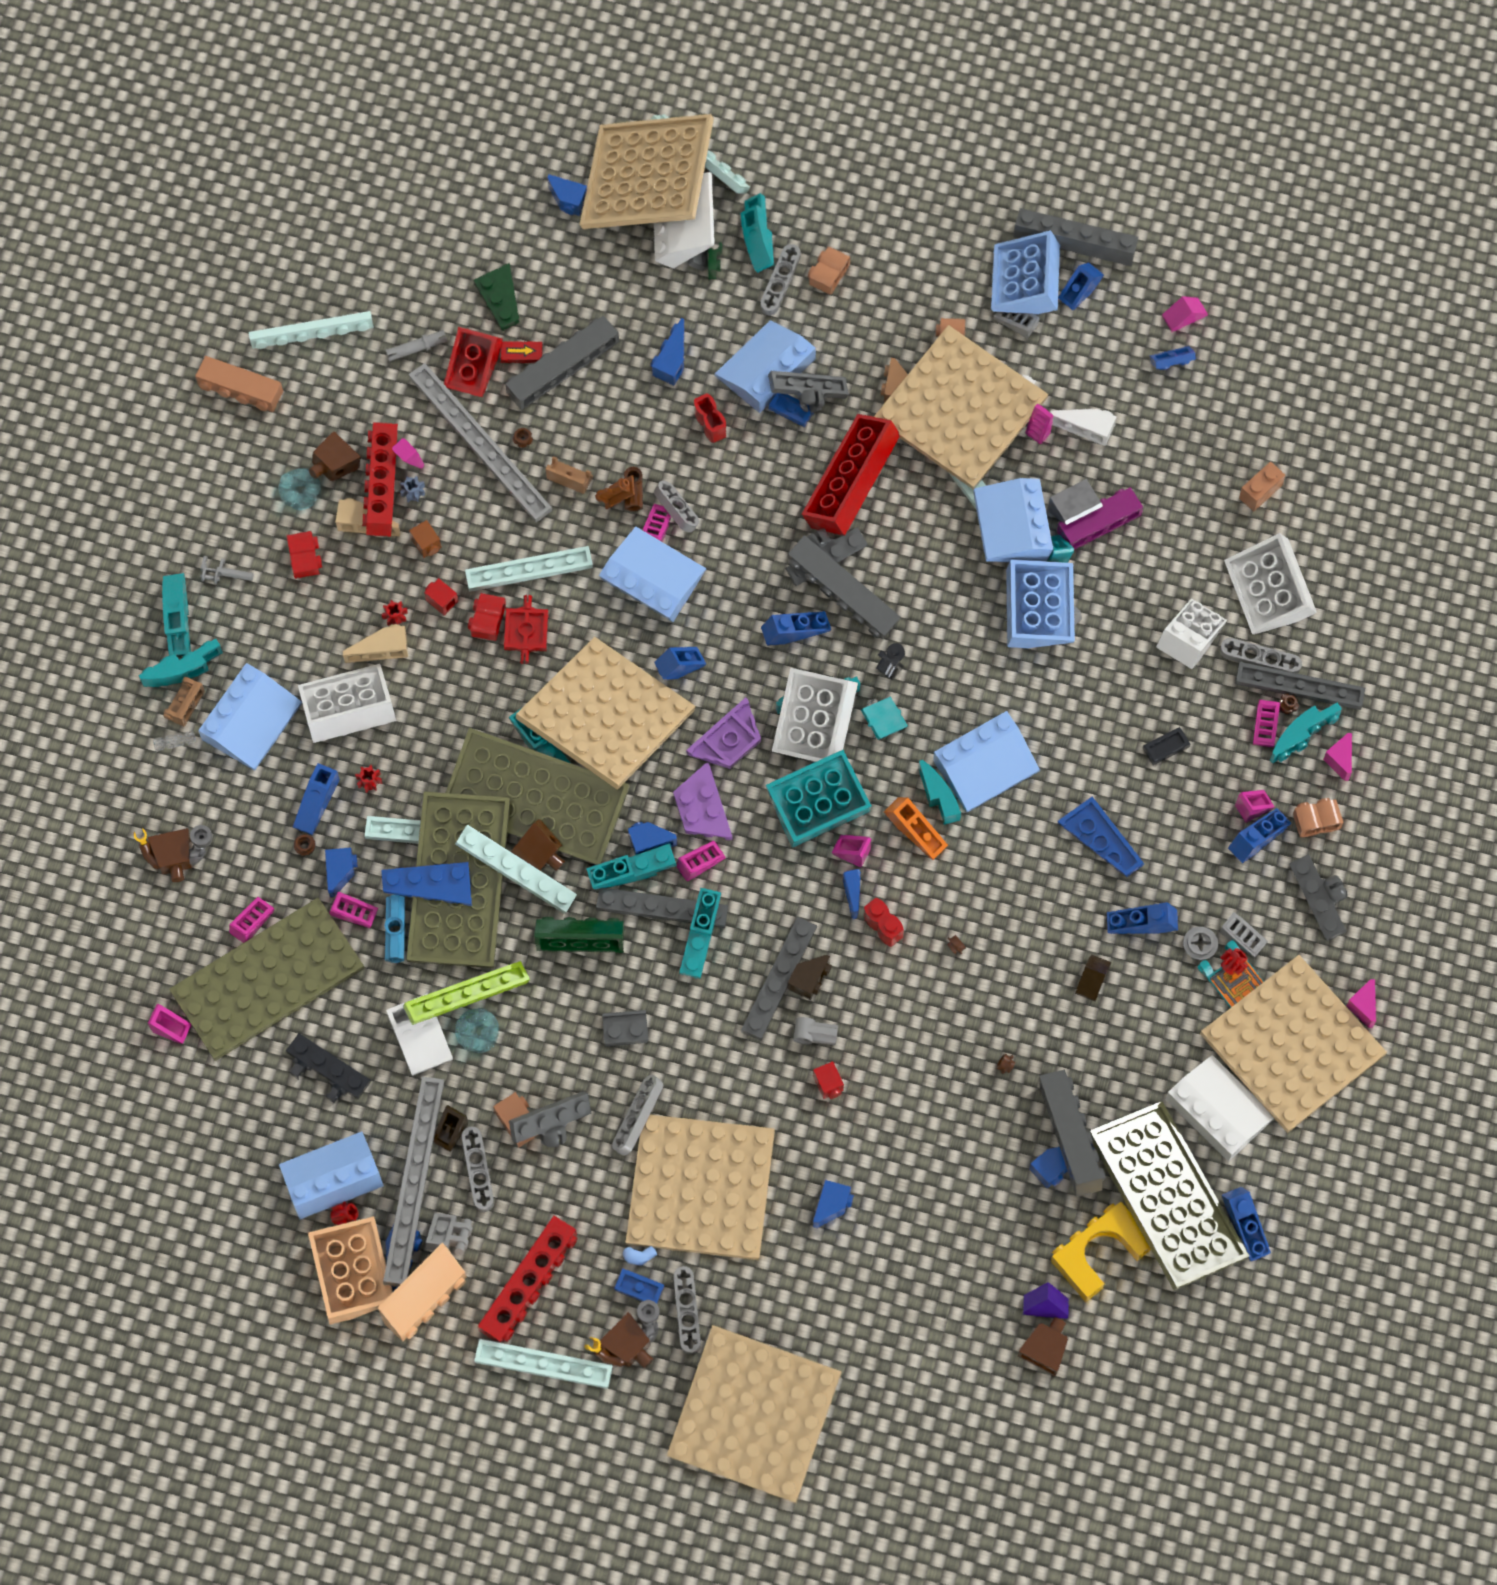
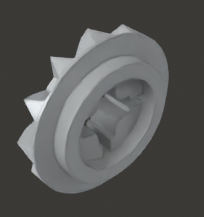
[1183,927,1218,961]

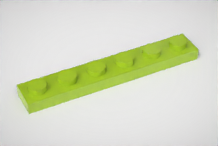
[403,961,530,1025]

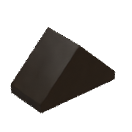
[1075,954,1112,1002]
[433,1105,468,1152]

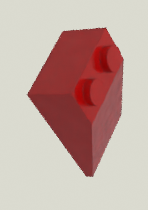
[444,327,503,397]

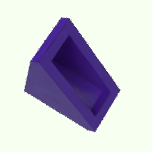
[1023,1282,1069,1319]

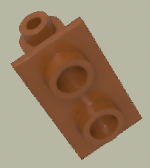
[595,475,635,510]

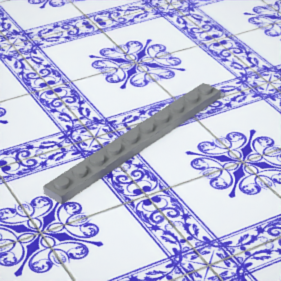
[409,363,552,523]
[383,1077,444,1287]

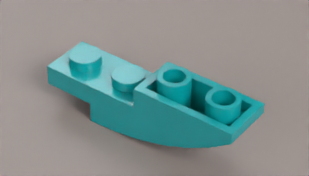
[740,193,774,273]
[162,573,191,657]
[138,638,223,687]
[1270,702,1342,764]
[509,707,570,763]
[586,844,677,889]
[679,887,722,979]

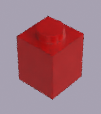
[424,578,459,616]
[813,1061,844,1099]

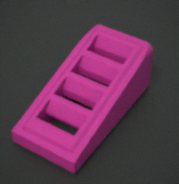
[1026,404,1053,444]
[392,438,424,469]
[643,504,672,542]
[1253,700,1280,748]
[676,841,725,882]
[329,891,378,928]
[229,897,274,943]

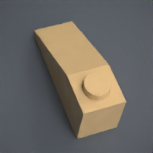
[336,498,400,536]
[343,624,408,663]

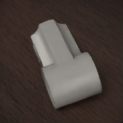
[793,1017,838,1045]

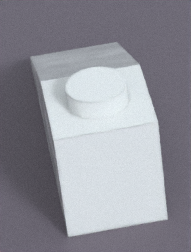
[1050,409,1117,446]

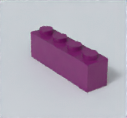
[1057,487,1143,550]

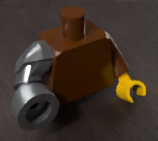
[133,825,213,882]
[584,1300,660,1369]

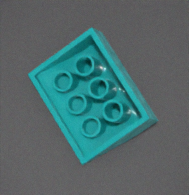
[766,750,872,848]

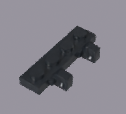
[286,1033,371,1103]

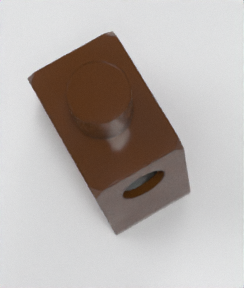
[309,431,361,481]
[511,819,565,871]
[1018,1317,1069,1376]

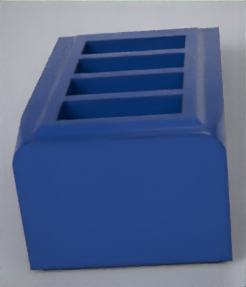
[842,869,861,919]

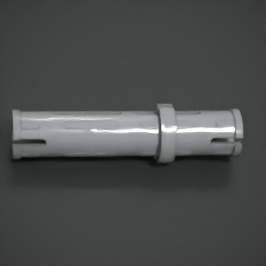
[385,329,448,362]

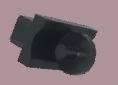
[876,643,905,678]

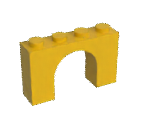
[1051,1201,1151,1303]

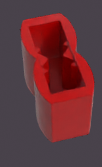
[694,393,726,443]
[287,531,323,579]
[468,593,506,641]
[863,898,904,947]

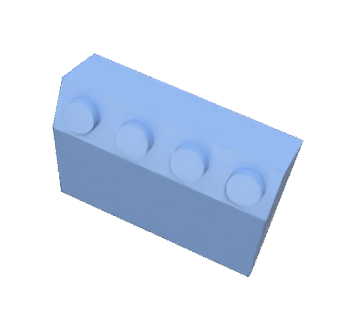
[991,231,1060,314]
[715,320,816,413]
[973,478,1053,562]
[599,527,706,622]
[1006,560,1075,648]
[198,663,302,771]
[933,711,1040,812]
[279,1132,384,1220]

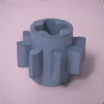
[400,476,425,502]

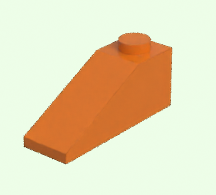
[884,797,948,860]

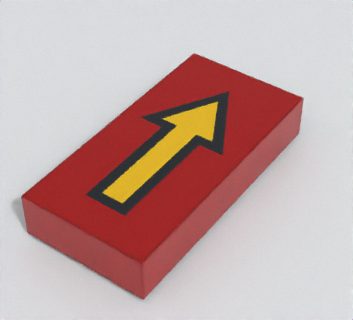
[501,341,543,363]

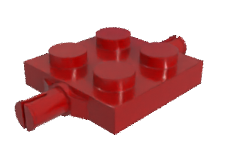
[504,595,549,664]

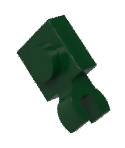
[707,242,723,280]

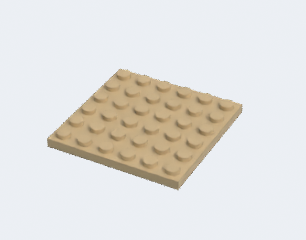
[580,114,714,229]
[874,325,1048,490]
[516,637,695,790]
[1200,955,1387,1133]
[626,1115,775,1260]
[667,1325,842,1503]

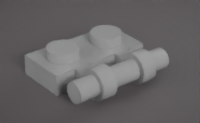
[426,1213,472,1255]

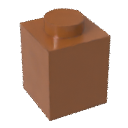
[409,520,442,558]

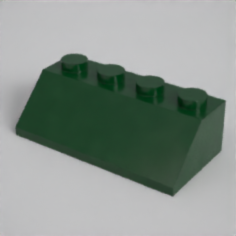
[534,917,625,953]

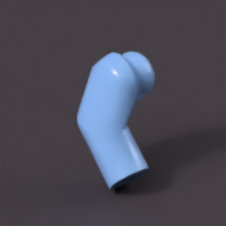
[622,1246,657,1266]

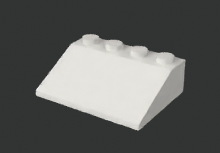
[654,172,714,268]
[1224,533,1317,635]
[298,664,396,743]
[772,668,858,762]
[1165,1055,1274,1162]

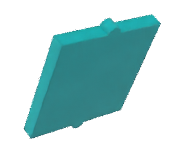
[861,696,908,740]

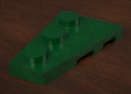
[473,263,520,331]

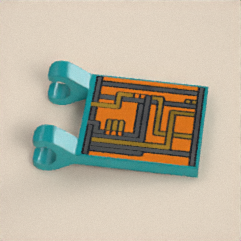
[1198,940,1264,1008]

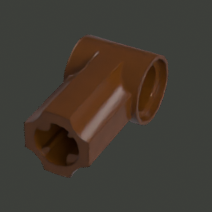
[624,467,643,512]

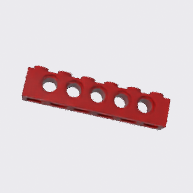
[362,422,398,537]
[478,1215,578,1343]

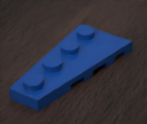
[1057,796,1144,877]
[382,862,472,906]

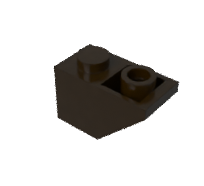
[787,955,832,1000]

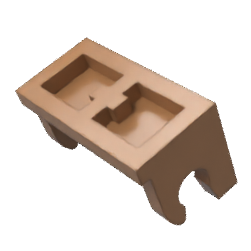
[546,456,593,494]
[163,677,205,727]

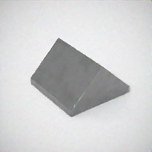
[1047,479,1102,525]

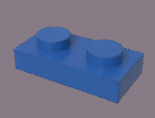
[1150,346,1196,370]
[768,393,814,428]
[614,1269,665,1304]

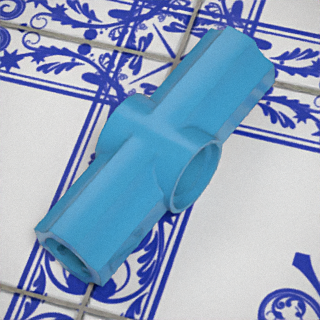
[384,895,406,963]

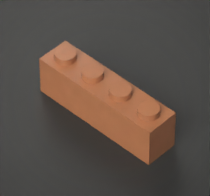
[195,356,283,412]

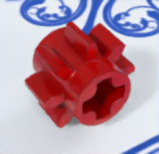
[381,600,408,626]
[355,765,382,793]
[1220,948,1248,975]
[330,1201,358,1226]

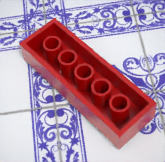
[801,414,900,536]

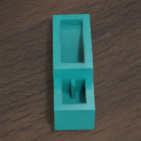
[918,760,961,825]

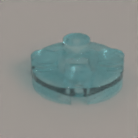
[279,469,321,510]
[455,1008,499,1053]

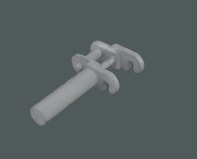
[200,556,254,584]

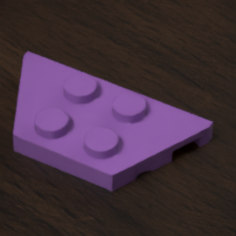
[686,697,761,769]
[673,763,732,840]

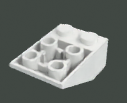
[1156,599,1227,669]
[386,994,453,1076]

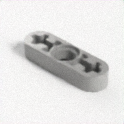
[654,481,699,533]

